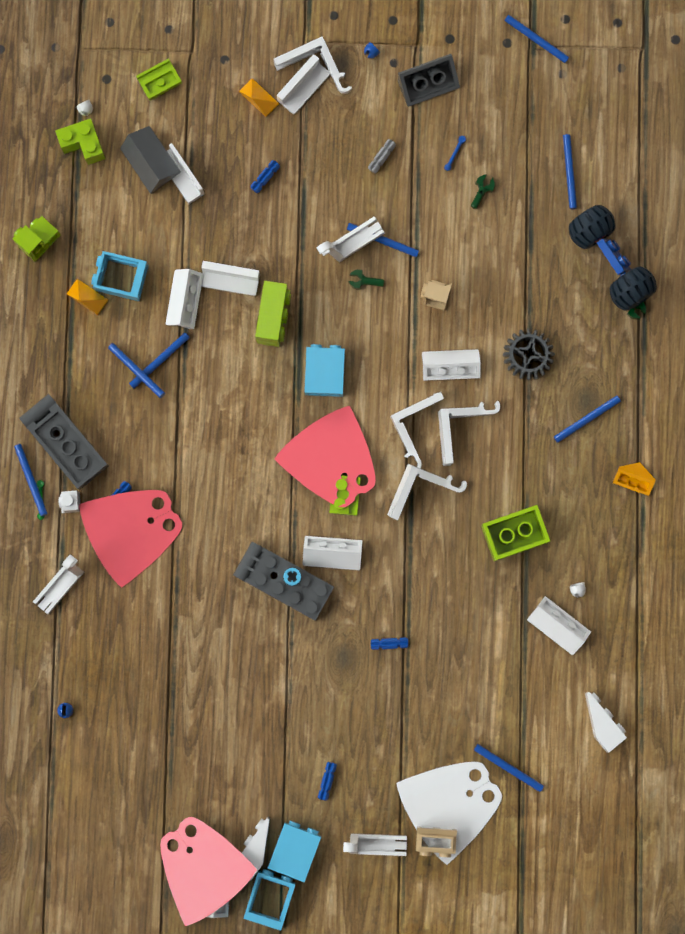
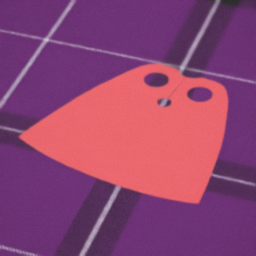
[274,406,376,507]
[79,490,182,588]
[160,817,257,926]

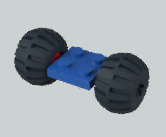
[569,205,657,311]

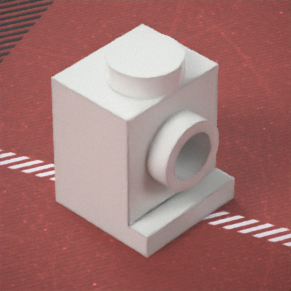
[59,490,81,513]

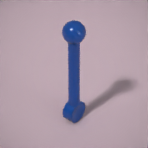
[444,136,466,171]

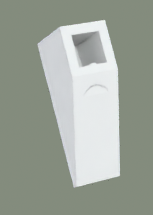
[585,692,627,753]
[242,817,270,880]

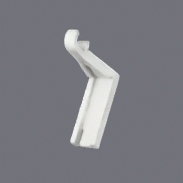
[274,37,352,94]
[316,216,385,262]
[390,392,444,468]
[438,401,500,466]
[387,464,467,520]
[33,555,84,614]
[343,834,407,856]

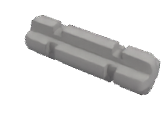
[368,139,396,173]

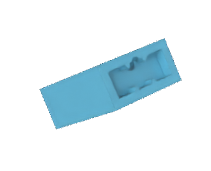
[91,251,149,301]
[243,869,296,931]

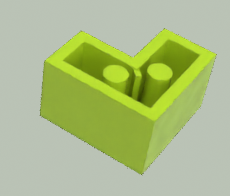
[55,118,106,165]
[12,216,61,262]

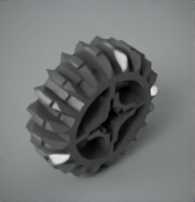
[503,329,555,380]

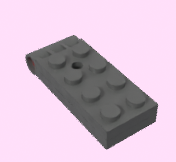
[19,394,109,490]
[233,542,334,621]

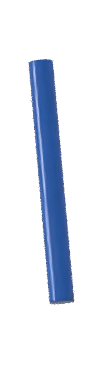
[504,15,569,63]
[563,134,577,209]
[347,223,419,258]
[129,332,190,389]
[108,343,165,398]
[553,395,621,443]
[14,444,48,517]
[474,744,544,792]

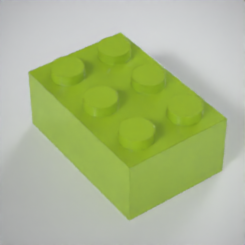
[255,281,291,347]
[481,505,550,562]

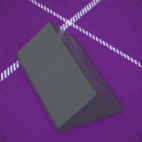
[398,54,460,107]
[120,126,181,194]

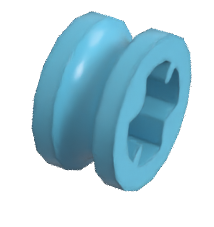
[283,568,301,586]

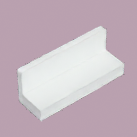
[277,54,330,114]
[167,143,204,204]
[201,261,260,296]
[166,269,203,329]
[422,349,481,380]
[303,536,362,570]
[527,596,591,655]

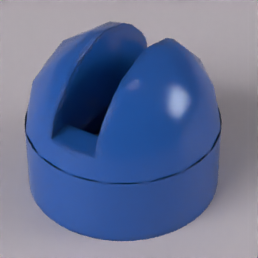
[364,42,380,59]
[57,703,74,718]

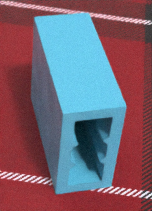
[305,344,345,397]
[268,821,321,882]

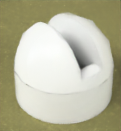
[76,100,93,116]
[570,582,586,597]

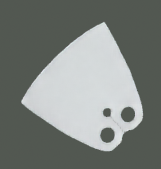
[396,762,502,865]

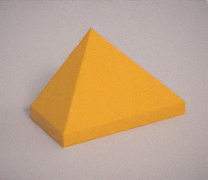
[239,78,279,117]
[67,279,108,315]
[613,462,656,496]

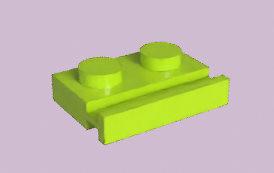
[136,58,182,101]
[330,476,361,516]

